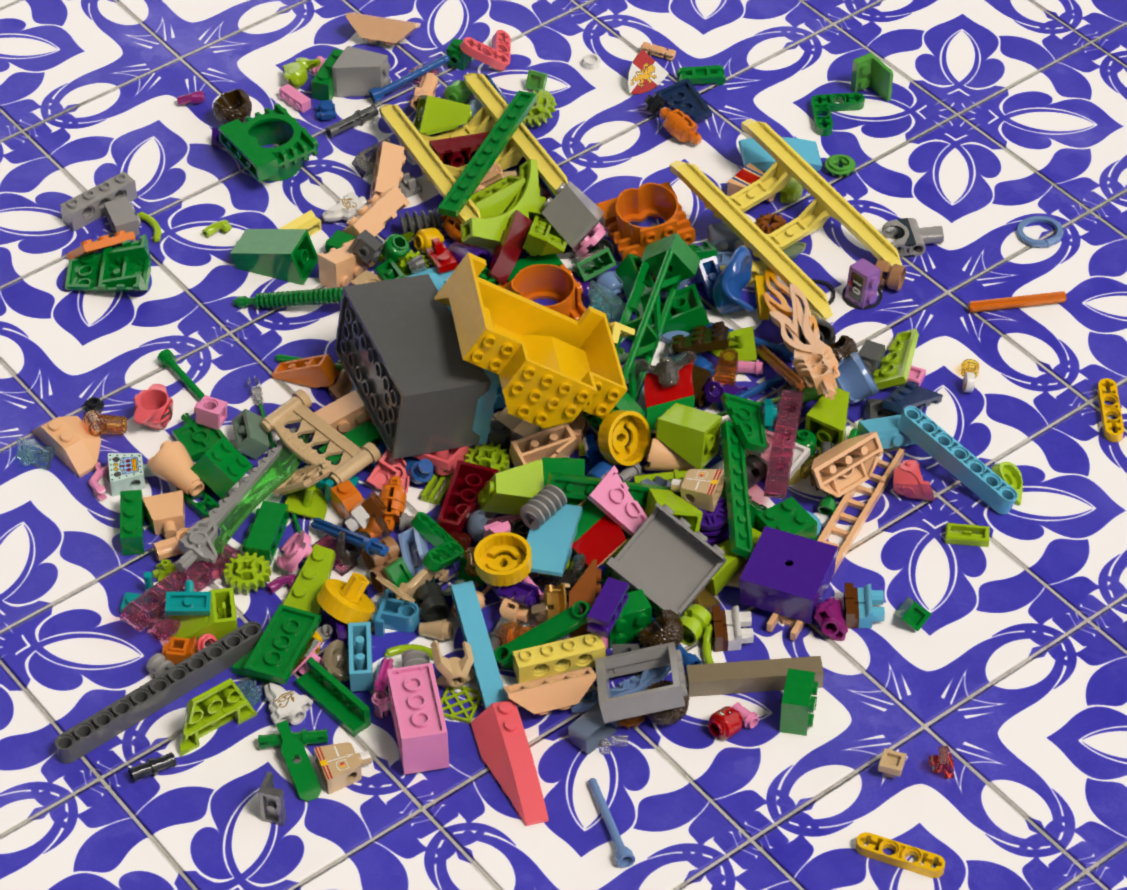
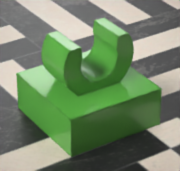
[525,69,548,92]

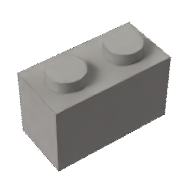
[104,197,141,236]

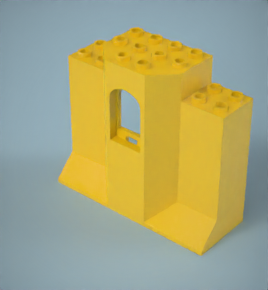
[434,252,628,429]

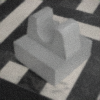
[398,172,422,198]

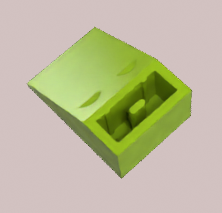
[169,587,238,642]

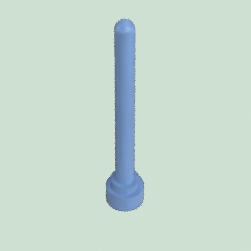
[588,778,635,868]

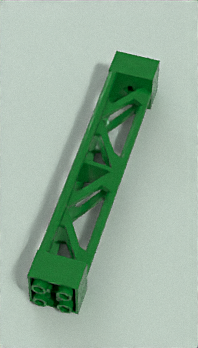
[582,233,701,433]

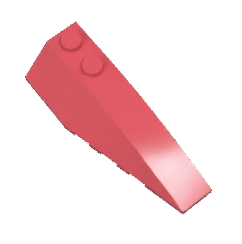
[471,700,549,826]

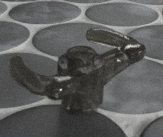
[635,351,697,388]
[337,517,390,566]
[536,553,586,601]

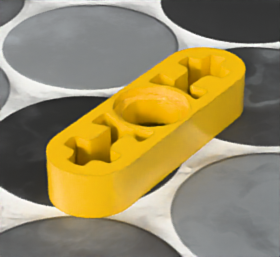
[754,275,770,320]

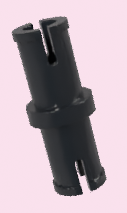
[128,752,177,782]

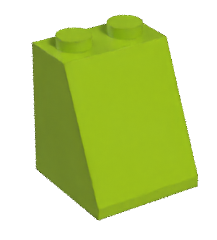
[414,95,472,133]
[805,388,850,452]
[655,403,722,469]
[478,460,544,516]
[645,488,703,533]

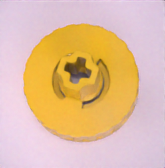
[598,410,651,466]
[474,532,532,587]
[316,572,375,624]

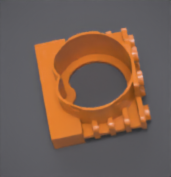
[596,181,696,261]
[498,264,586,321]

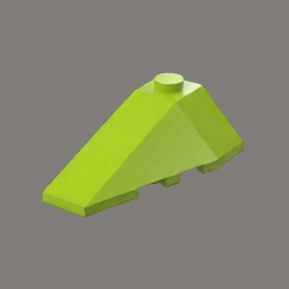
[703,528,762,596]

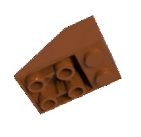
[569,560,601,638]

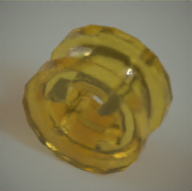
[960,359,980,378]

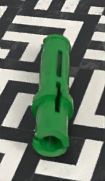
[258,728,328,749]

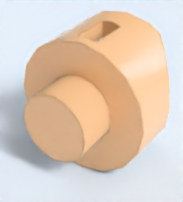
[499,595,531,627]

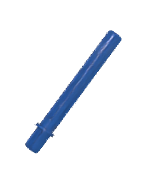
[311,517,389,557]

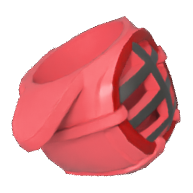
[133,384,174,430]

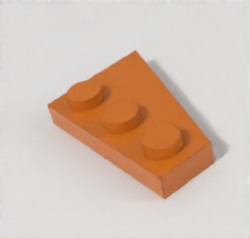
[66,230,136,260]

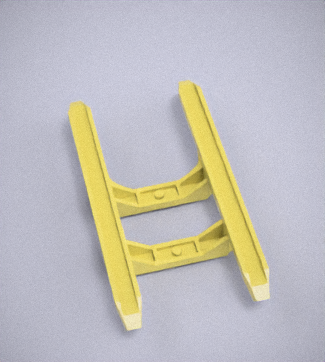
[379,73,568,223]
[669,119,903,320]

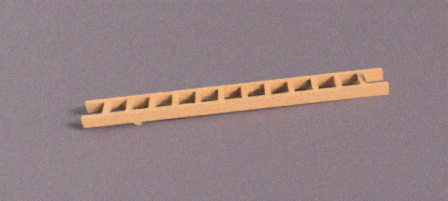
[766,448,904,641]

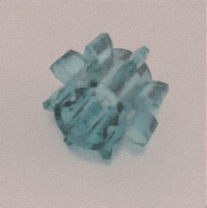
[236,679,263,707]

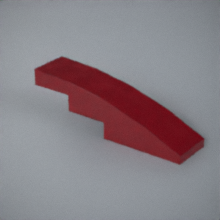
[488,210,532,285]

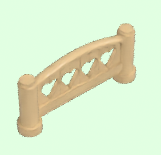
[260,389,381,486]

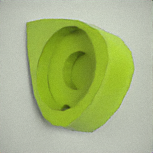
[991,461,1023,506]

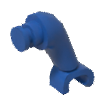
[369,441,434,485]

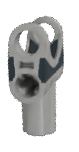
[882,218,944,258]

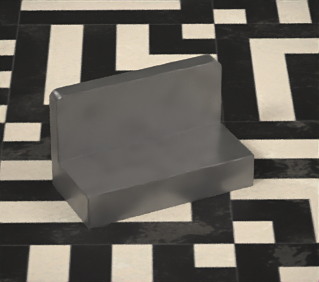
[258,772,287,826]

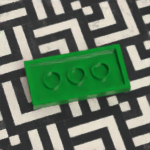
[243,604,321,685]

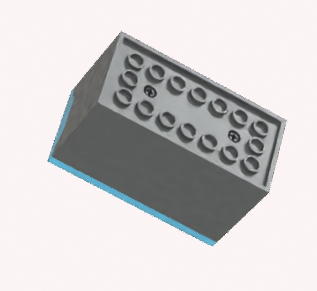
[334,273,500,459]

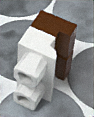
[344,491,387,532]
[711,605,754,652]

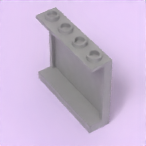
[606,503,727,617]

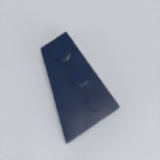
[655,78,712,123]
[882,381,943,414]

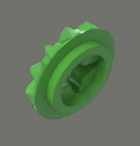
[825,154,856,178]

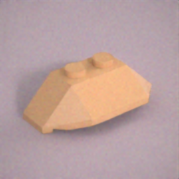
[346,12,421,46]
[32,416,101,478]
[811,431,884,498]
[503,667,597,715]

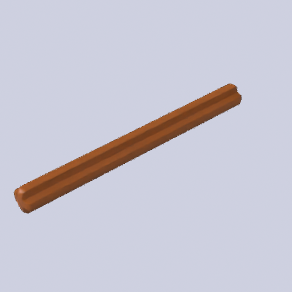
[756,345,807,392]

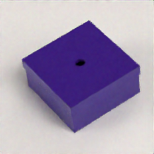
[739,526,838,624]

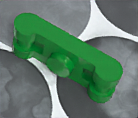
[676,65,726,85]

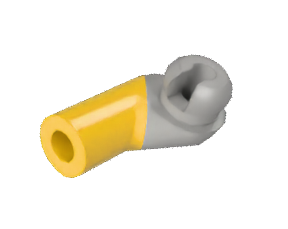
[313,624,333,654]

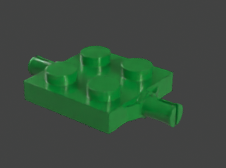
[172,413,228,461]

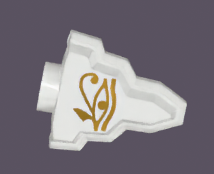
[322,191,368,223]
[264,682,313,725]

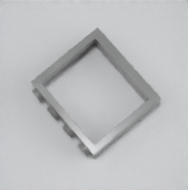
[595,642,688,723]

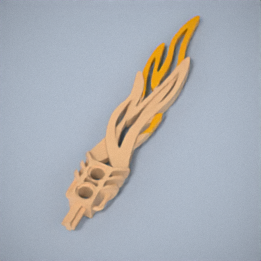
[764,267,840,400]

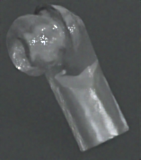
[598,735,628,754]

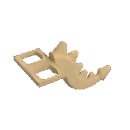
[375,567,449,603]

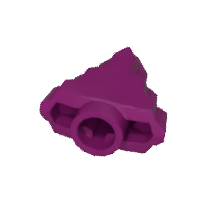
[814,596,848,641]

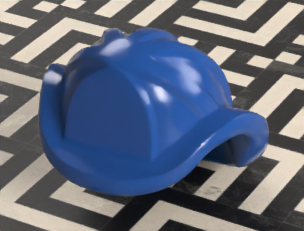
[713,245,754,314]

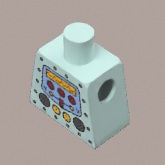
[108,453,155,497]

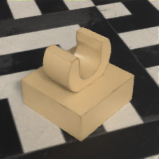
[878,748,907,779]

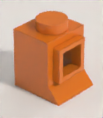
[162,636,198,665]

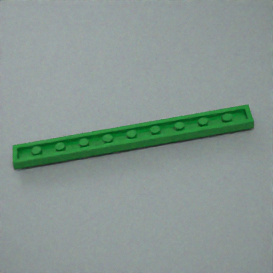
[438,90,537,218]

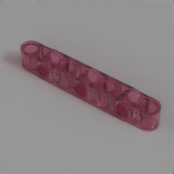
[764,389,804,499]
[120,541,241,631]

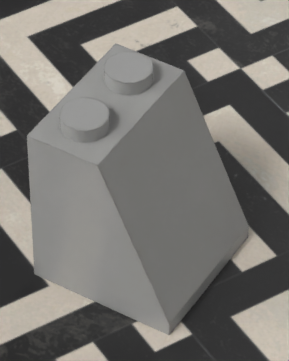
[332,46,391,97]
[541,181,605,248]

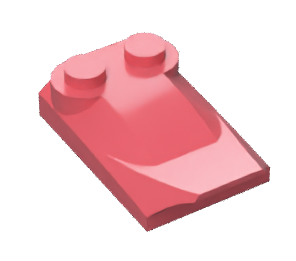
[411,446,469,476]

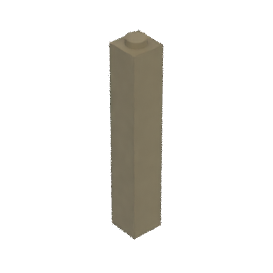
[685,656,824,697]

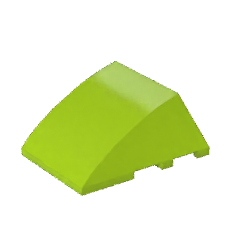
[178,678,258,757]

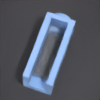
[398,527,429,577]

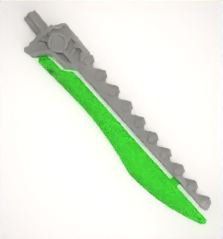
[175,428,310,573]

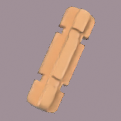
[641,42,676,61]

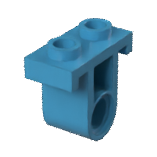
[372,589,420,637]

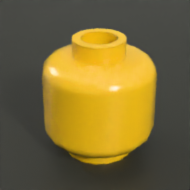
[413,228,444,254]

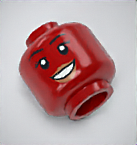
[708,706,742,740]

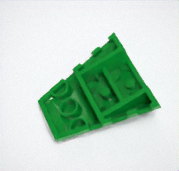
[65,234,151,293]

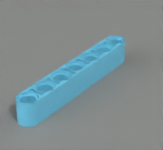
[897,406,1018,514]
[450,581,507,710]

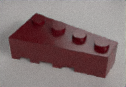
[429,132,490,168]
[437,460,499,541]

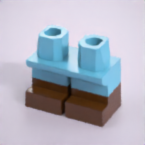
[843,583,885,629]

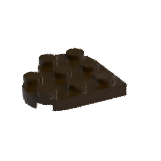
[668,321,730,356]

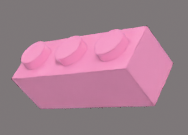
[279,84,311,113]

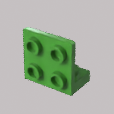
[851,52,894,102]

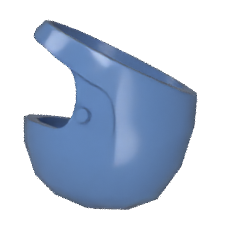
[835,352,879,405]

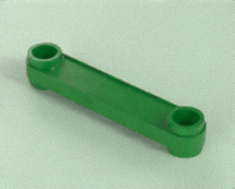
[494,601,592,669]

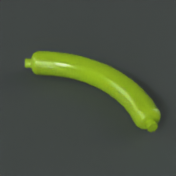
[136,212,162,243]
[702,624,714,664]
[384,644,433,659]

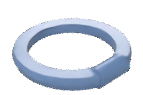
[1017,216,1064,247]

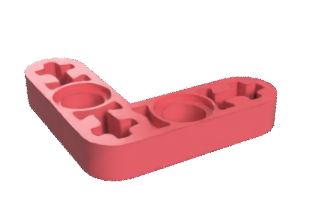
[460,30,511,71]

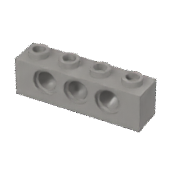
[60,171,138,232]

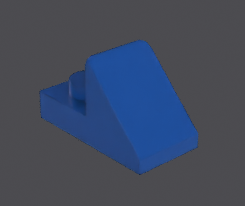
[697,255,721,300]

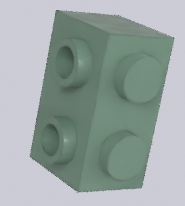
[232,409,270,460]

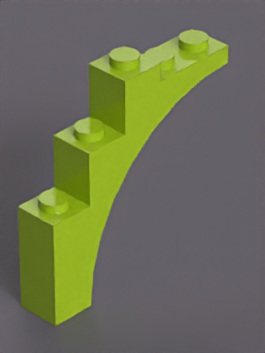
[460,159,546,249]

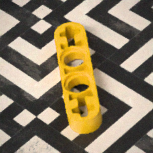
[1097,378,1124,443]
[856,832,945,878]

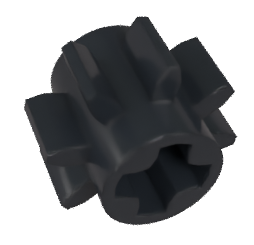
[644,93,667,116]

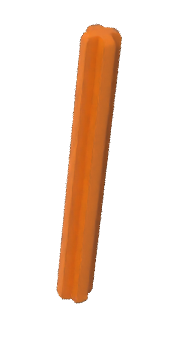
[968,291,1066,313]

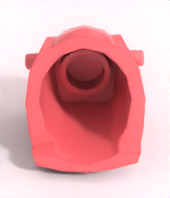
[893,460,936,501]

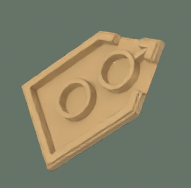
[273,462,331,497]

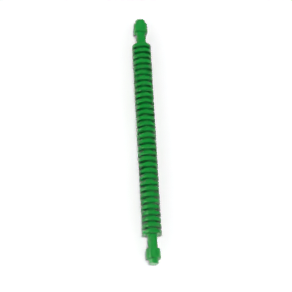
[234,287,343,309]

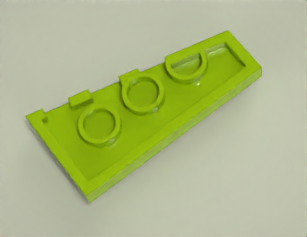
[873,328,919,390]
[283,544,336,628]

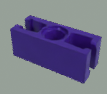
[587,577,629,637]

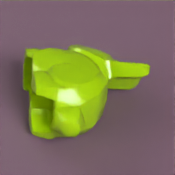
[282,57,321,89]
[780,178,803,204]

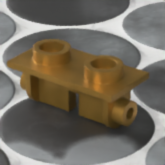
[543,584,567,621]

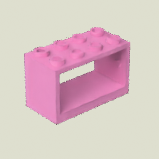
[387,663,450,775]

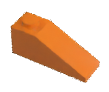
[271,353,339,388]
[330,480,384,539]

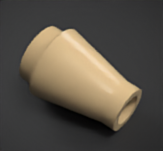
[419,619,453,641]

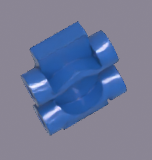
[316,100,336,120]

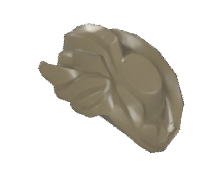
[321,639,350,682]

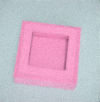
[907,365,927,387]

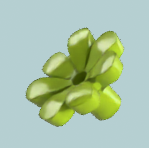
[153,559,182,584]

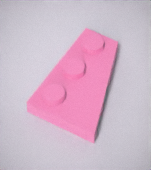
[587,465,648,537]

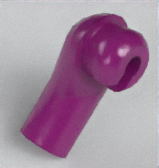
[177,91,205,106]
[266,574,297,594]

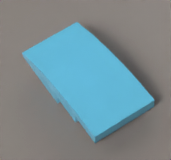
[738,137,822,172]
[527,504,583,577]

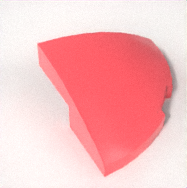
[366,449,410,494]

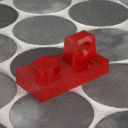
[426,238,458,274]

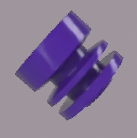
[698,497,730,547]

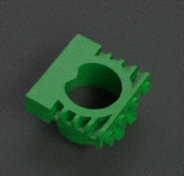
[218,103,319,182]

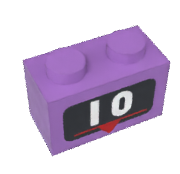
[845,258,881,309]

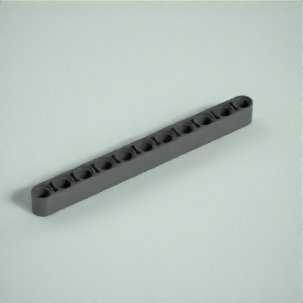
[55,621,262,764]

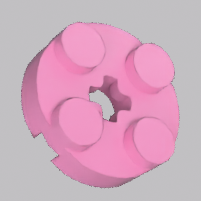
[572,222,607,257]
[276,531,313,573]

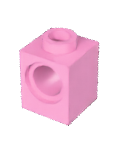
[194,395,228,430]

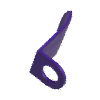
[705,381,749,403]

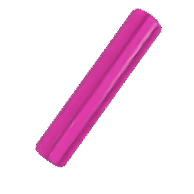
[374,658,394,692]

